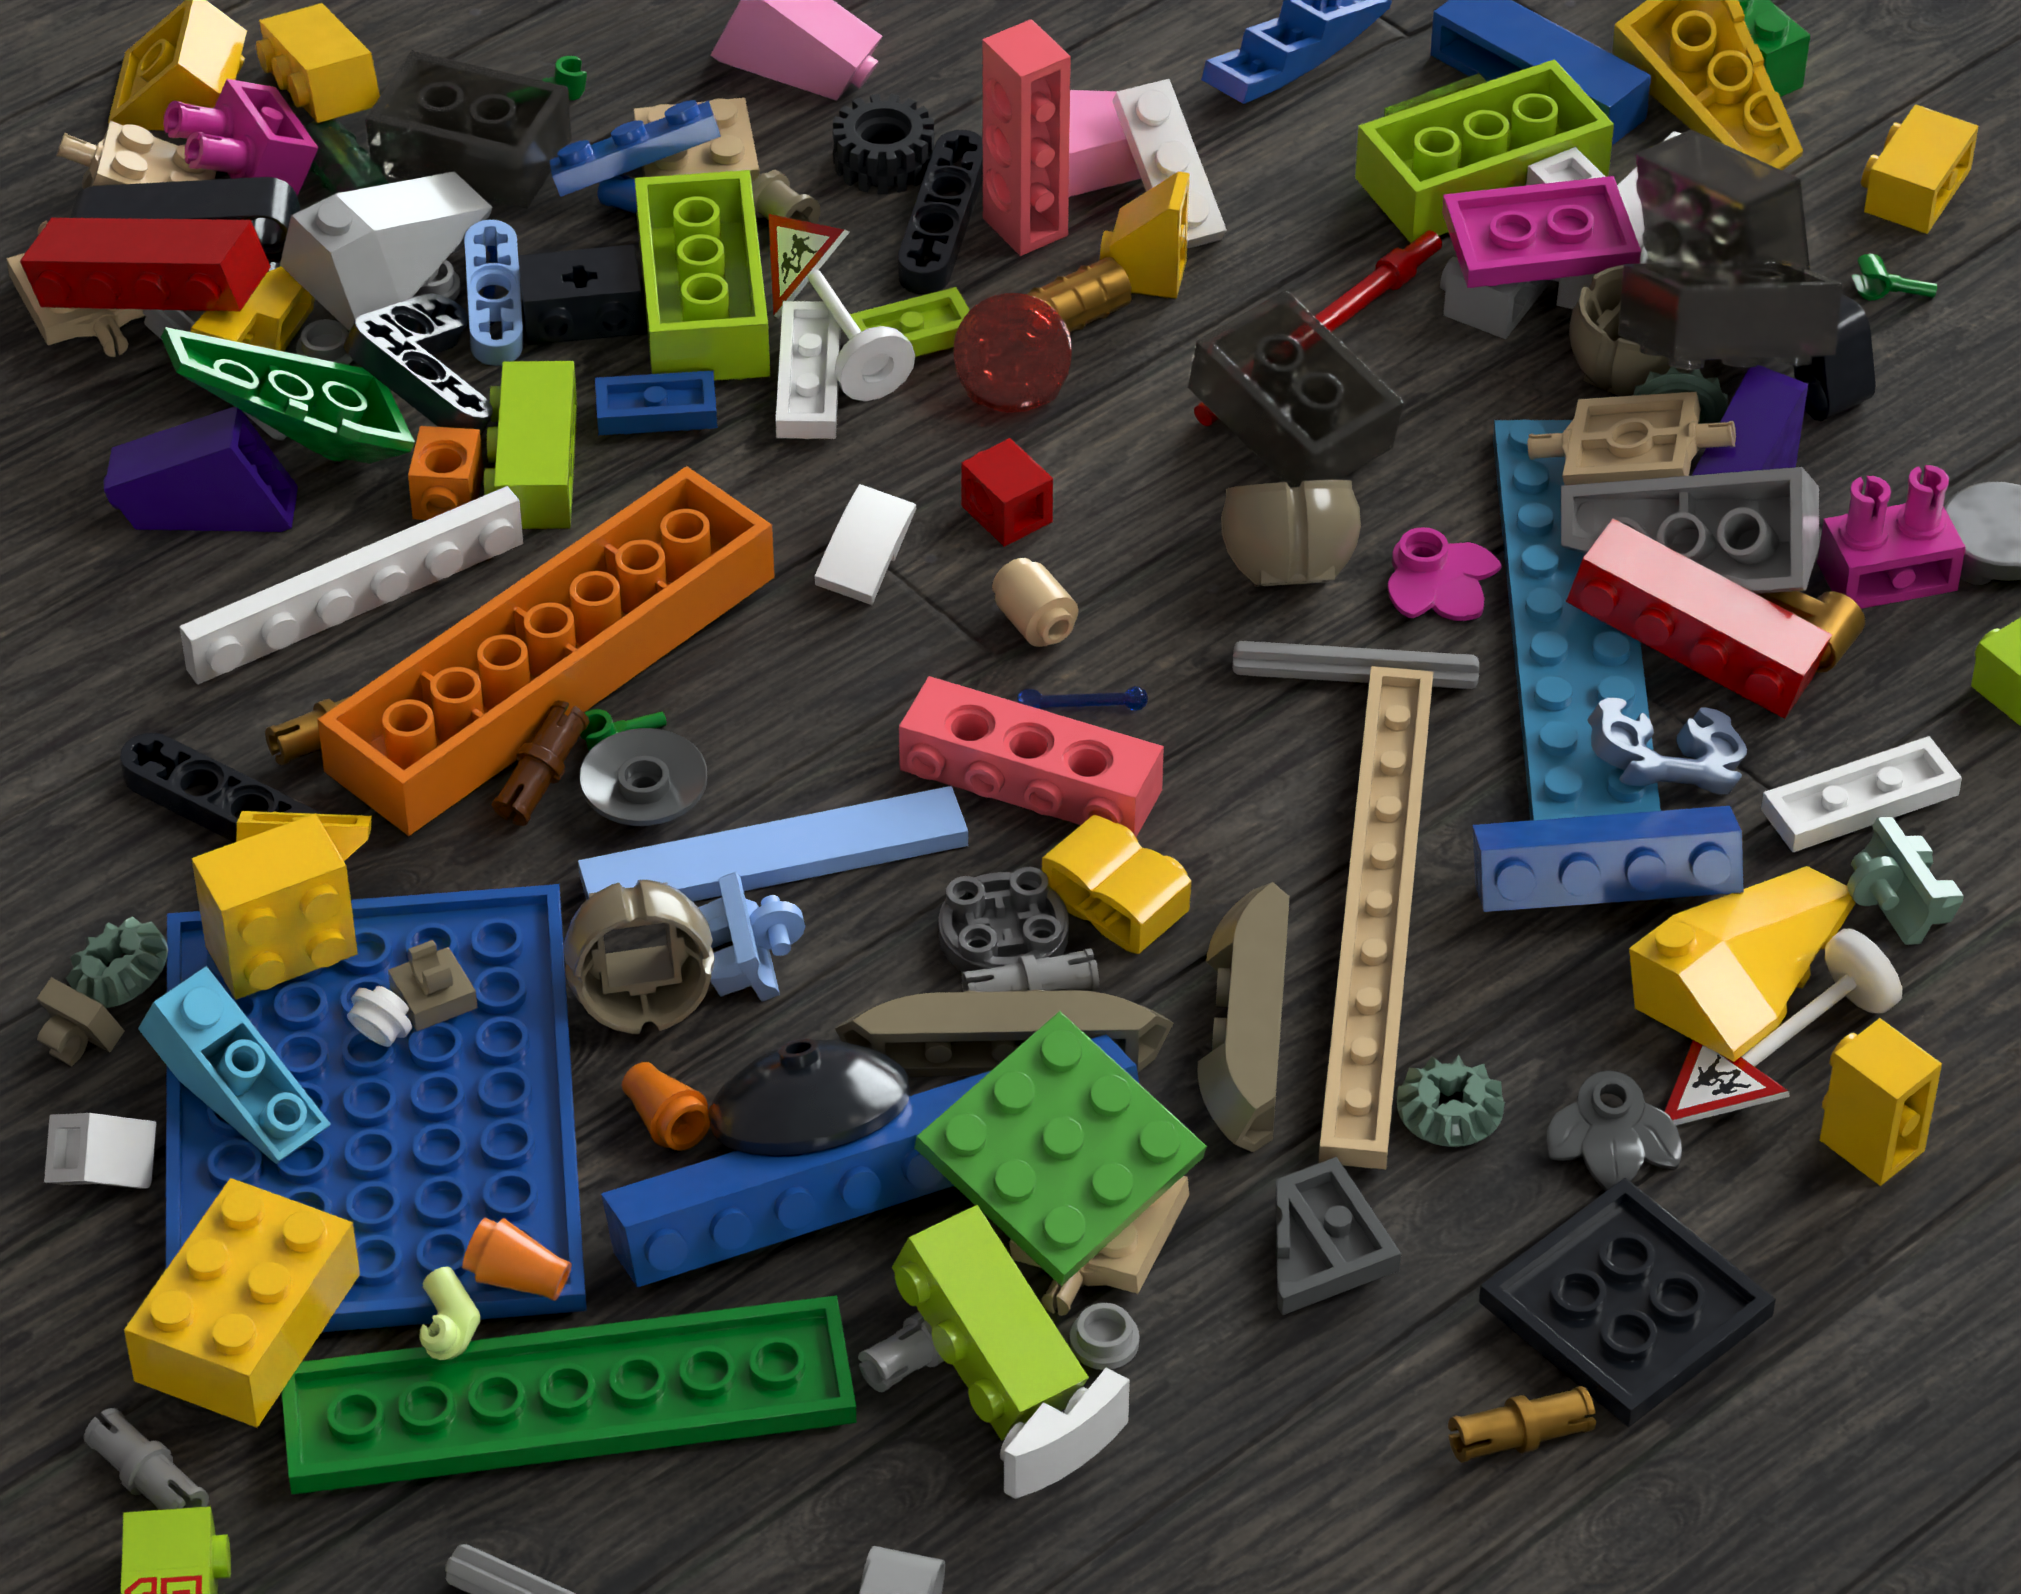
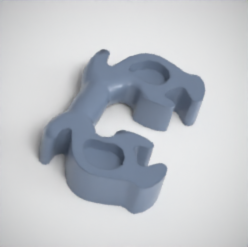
[1587,698,1747,794]

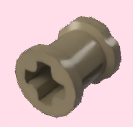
[752,170,820,224]

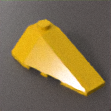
[1613,0,1803,188]
[1629,866,1856,1062]

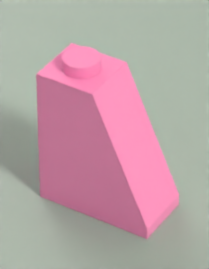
[711,0,882,101]
[1069,90,1141,197]

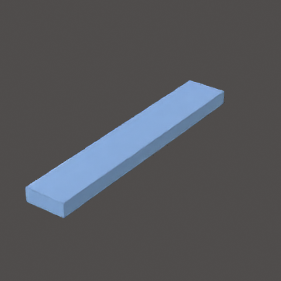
[578,786,968,902]

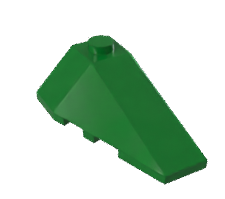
[161,327,415,464]

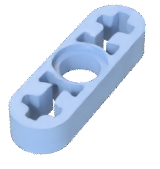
[465,220,523,366]

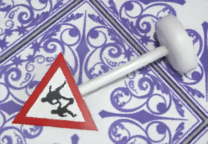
[768,214,915,401]
[1664,929,1902,1125]

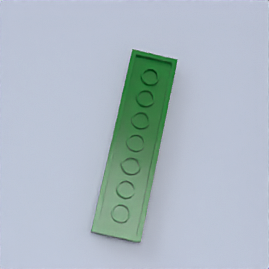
[282,1295,857,1495]

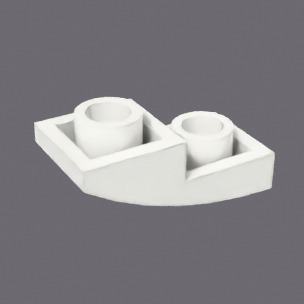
[815,484,916,605]
[1000,1368,1130,1499]

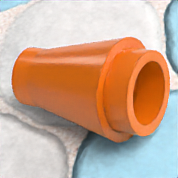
[622,1062,710,1151]
[462,1218,572,1301]

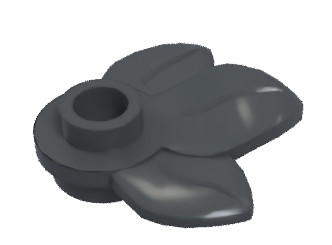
[1546,1070,1682,1192]

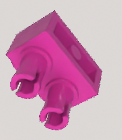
[164,79,319,196]
[1817,465,1966,609]

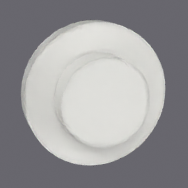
[347,986,412,1047]

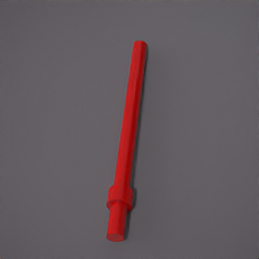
[1194,230,1442,426]

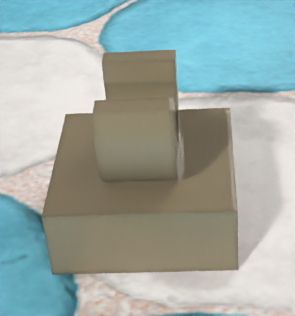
[388,940,478,1031]
[36,977,125,1067]

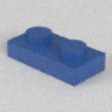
[595,371,717,435]

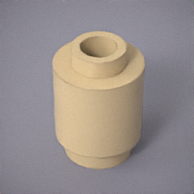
[992,558,1078,647]

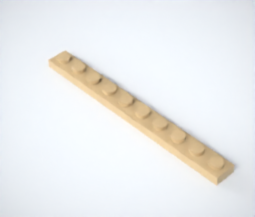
[1319,666,1433,1170]

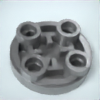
[1944,482,2021,585]
[939,867,1069,972]

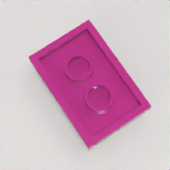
[1442,176,1641,288]

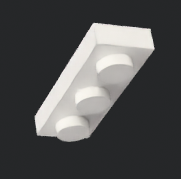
[1112,79,1227,249]
[776,301,841,439]
[1761,736,1962,852]

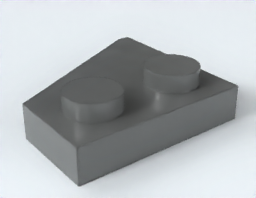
[1275,1157,1401,1316]

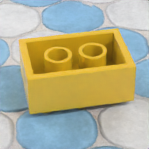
[124,1178,360,1428]

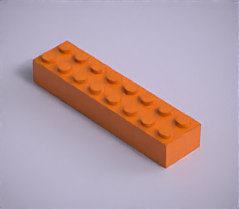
[317,466,774,836]

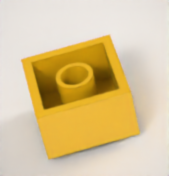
[192,813,358,1000]

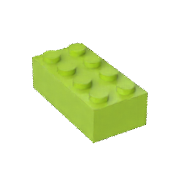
[1355,59,1614,243]
[635,170,770,381]

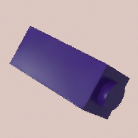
[1692,363,1808,476]
[103,406,298,532]

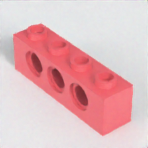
[982,19,1071,256]
[899,676,1164,837]

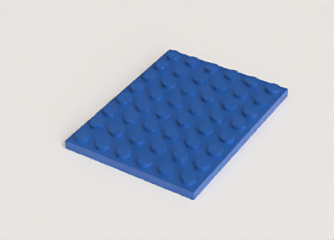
[166,884,587,1332]

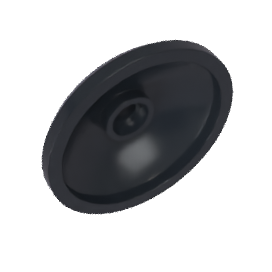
[708,1039,910,1156]

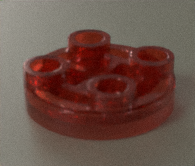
[953,293,1072,412]

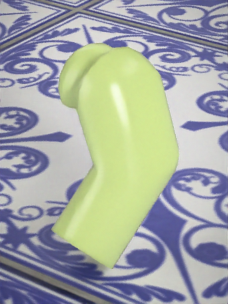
[419,1267,480,1360]

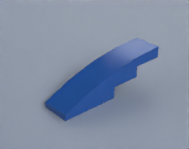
[1201,0,1392,104]

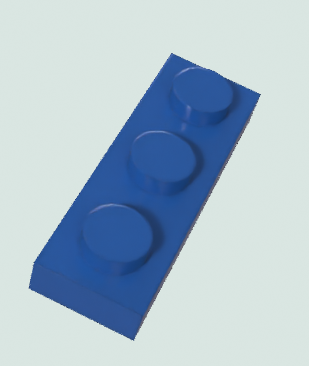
[549,100,721,197]

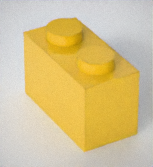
[1861,104,1978,234]
[1819,1018,1942,1186]

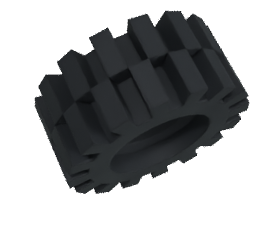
[832,94,934,194]

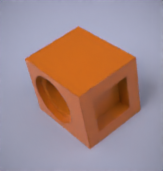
[408,426,484,520]

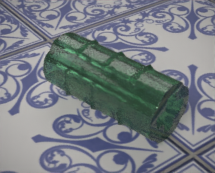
[305,118,390,195]

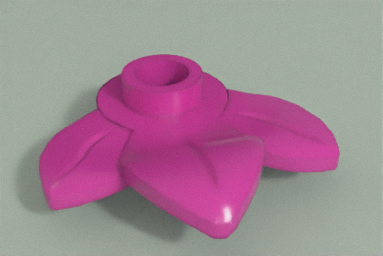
[1387,527,1502,621]

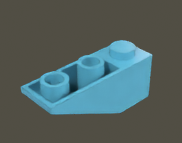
[138,966,331,1164]

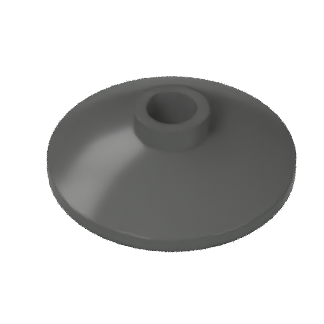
[580,728,707,826]

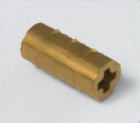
[1007,257,1132,349]

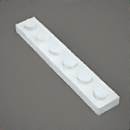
[180,486,523,684]

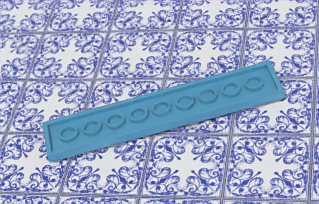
[1493,419,1661,821]

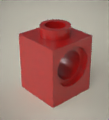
[961,438,1053,547]

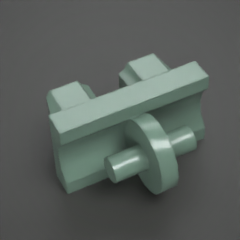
[1847,817,1964,945]

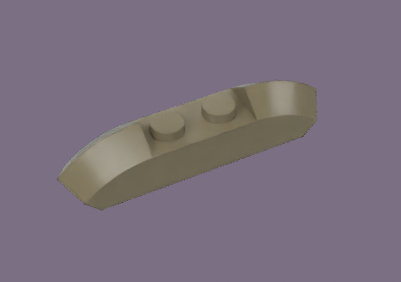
[1197,882,1290,1153]
[835,990,1174,1077]

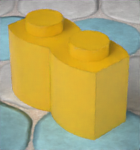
[1041,815,1191,954]

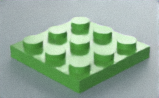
[914,1011,1207,1286]

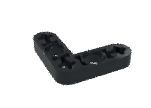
[344,293,493,437]

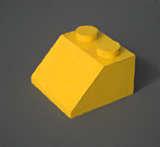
[108,0,247,131]

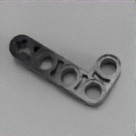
[71,177,301,272]
[1681,246,1876,421]

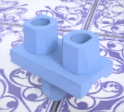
[698,871,805,1002]

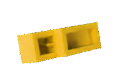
[190,266,315,352]

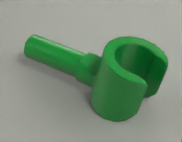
[508,56,587,104]
[1852,254,1937,301]
[580,709,667,752]

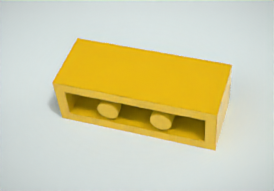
[256,3,382,123]

